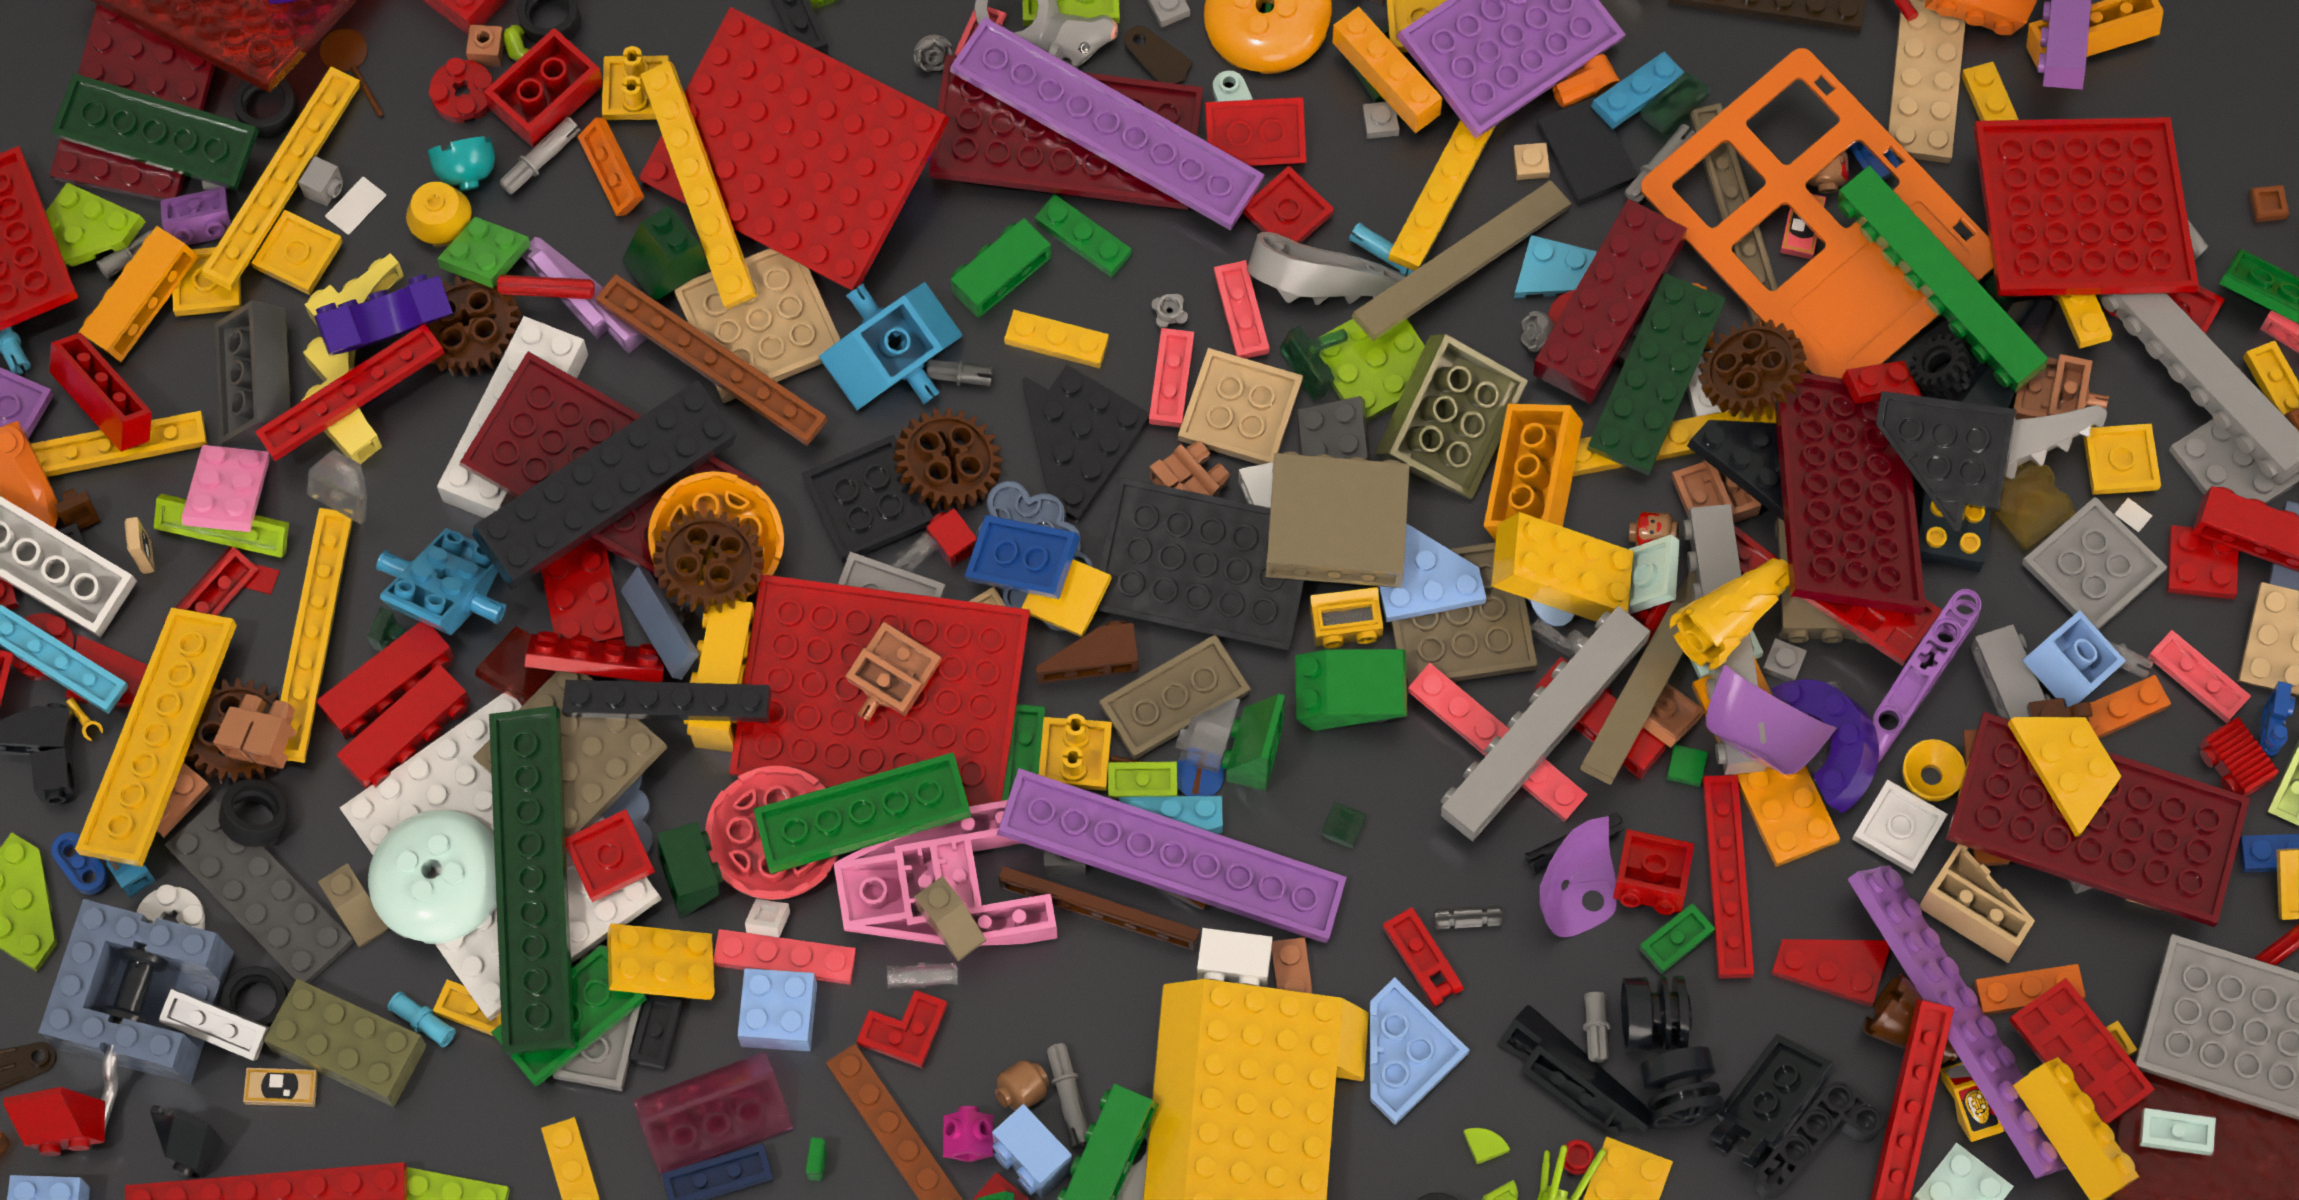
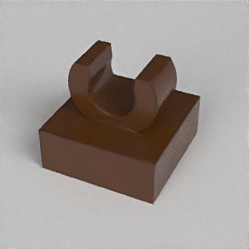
[55,488,101,530]

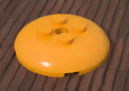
[1204,0,1332,74]
[648,471,784,601]

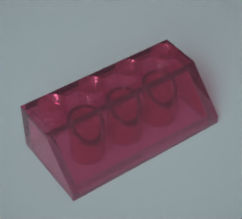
[633,1051,793,1178]

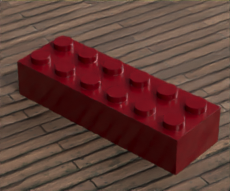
[1533,199,1687,405]

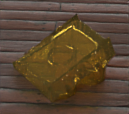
[1993,460,2077,549]

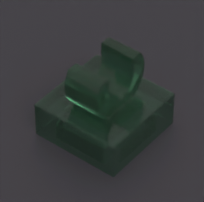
[366,607,405,651]
[1321,802,1366,849]

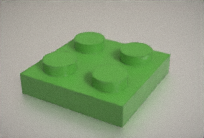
[437,217,531,288]

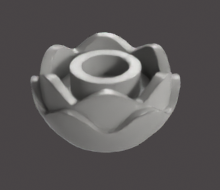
[913,34,953,72]
[1521,311,1554,352]

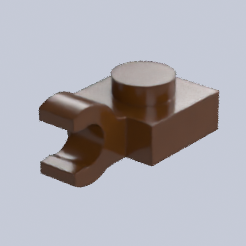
[2027,698,2093,722]

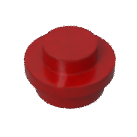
[1563,1139,1596,1175]

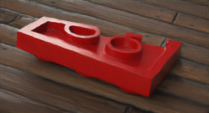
[65,634,148,708]

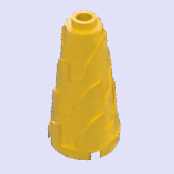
[1670,558,1790,670]

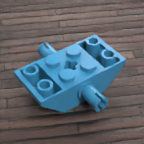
[818,282,963,411]
[376,528,506,635]

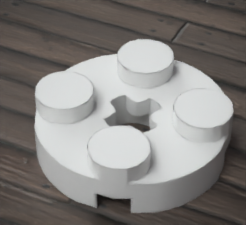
[137,885,205,930]

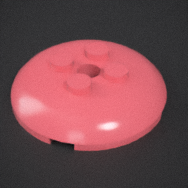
[705,766,839,900]

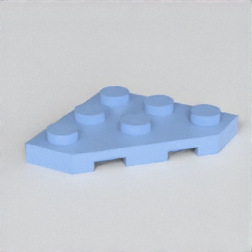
[1378,523,1487,622]
[1370,977,1470,1125]

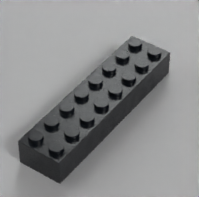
[472,380,737,590]

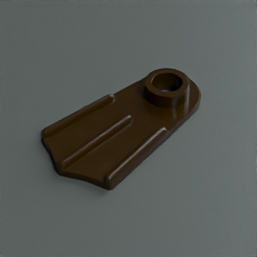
[1125,26,1192,84]
[0,1042,56,1091]

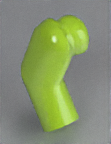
[502,25,530,61]

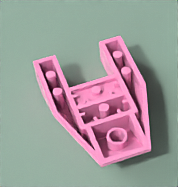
[834,800,1058,945]

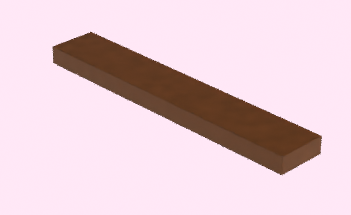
[999,866,1200,951]

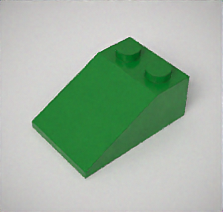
[1295,649,1407,731]
[1221,693,1285,791]

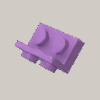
[160,187,232,246]

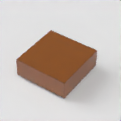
[2249,185,2290,223]

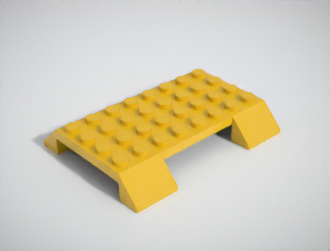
[1143,979,1369,1200]

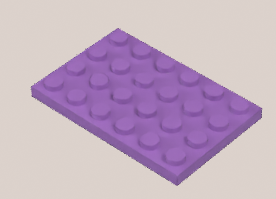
[1397,0,1626,139]

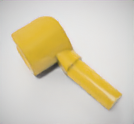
[66,697,103,741]

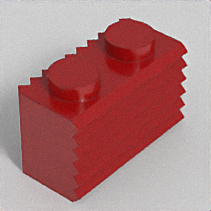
[2199,717,2279,797]

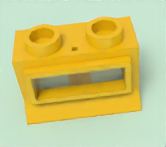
[1310,587,1383,649]

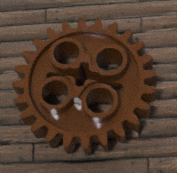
[427,276,522,377]
[1698,319,1807,418]
[893,408,1003,511]
[653,510,764,614]
[186,678,279,785]

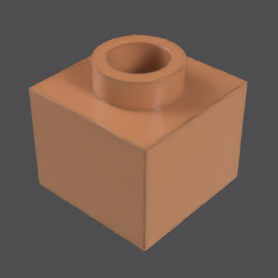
[466,25,505,67]

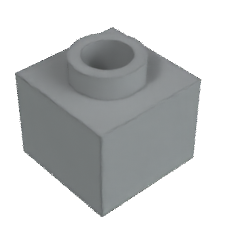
[298,156,343,207]

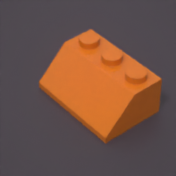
[1925,0,2037,36]

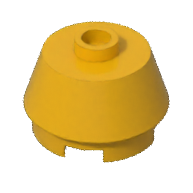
[406,182,472,247]

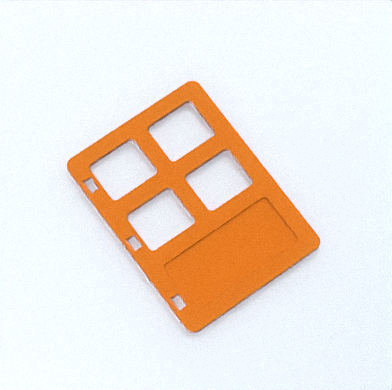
[1641,48,1994,378]

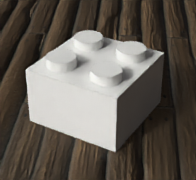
[1197,928,1272,987]

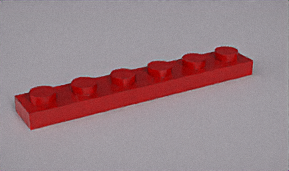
[255,323,445,461]
[1702,775,1754,979]
[1870,999,1954,1200]

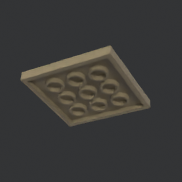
[1391,542,1538,687]
[473,671,668,838]

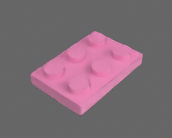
[182,445,270,532]

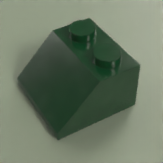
[622,206,710,301]
[657,821,723,918]

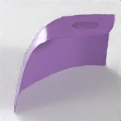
[1706,664,1837,774]
[1540,816,1617,937]

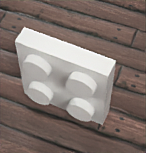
[1852,779,1948,874]

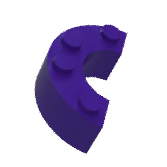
[314,274,453,356]
[1771,679,1879,813]

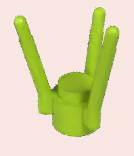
[1537,1145,1606,1200]

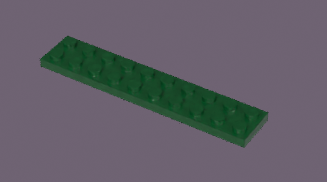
[489,706,575,1056]

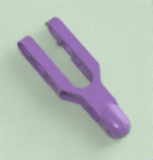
[1873,589,1981,763]

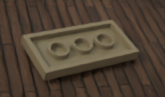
[1099,634,1251,760]

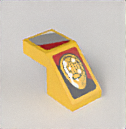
[1940,1062,2004,1142]

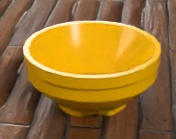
[1902,739,1966,802]

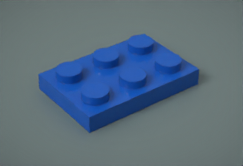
[964,515,1080,599]

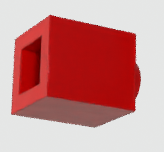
[927,508,977,569]

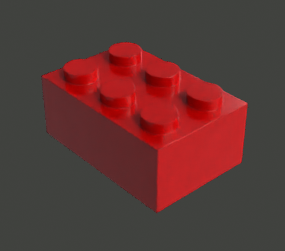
[484,28,603,148]

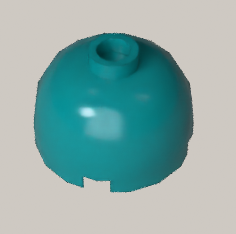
[427,136,495,191]

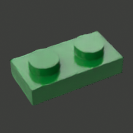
[1639,903,1715,975]

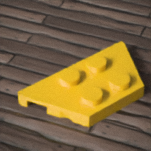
[2008,717,2121,837]

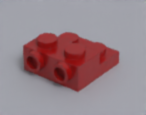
[1613,829,1695,915]

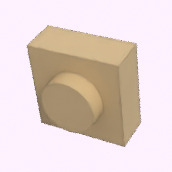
[1513,143,1550,180]

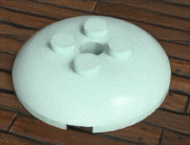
[368,809,497,944]

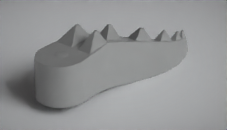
[1247,232,1406,305]
[2006,405,2108,480]

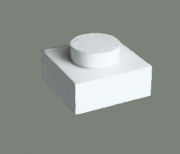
[745,899,790,938]

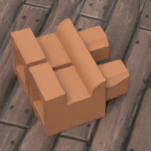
[1149,441,1230,498]
[213,694,297,769]

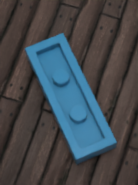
[1591,52,1686,129]

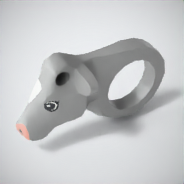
[974,0,1118,68]

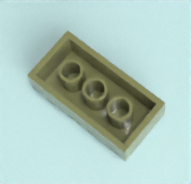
[263,979,427,1107]

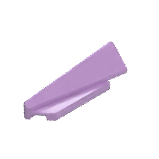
[521,237,648,354]

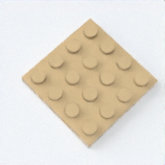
[674,249,841,403]

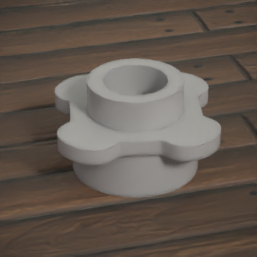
[1152,294,1188,328]

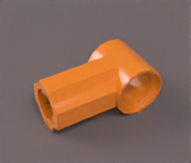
[1552,54,1620,108]

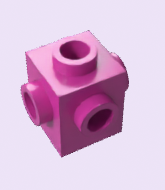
[943,1106,993,1163]

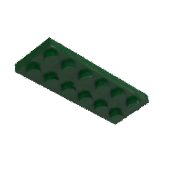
[51,73,259,191]
[1587,273,1726,476]

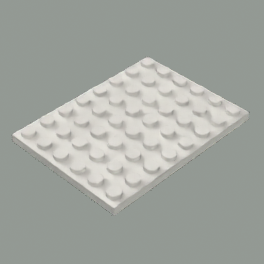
[340,689,662,1021]

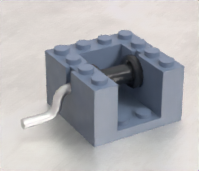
[38,899,234,1129]

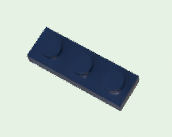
[661,1143,774,1200]

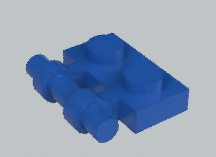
[2258,681,2295,758]

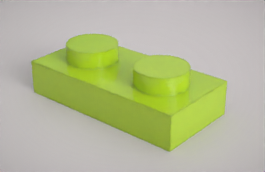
[1108,762,1177,799]

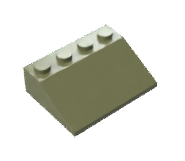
[1374,334,1528,499]

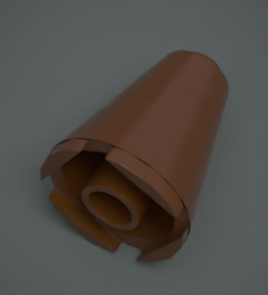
[1862,973,1958,1064]

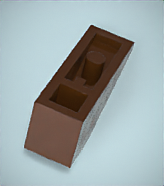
[1036,620,1139,684]

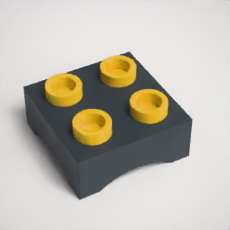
[1918,491,1991,572]

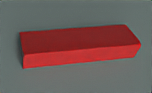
[162,547,259,624]

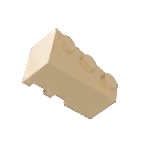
[1919,844,2035,963]

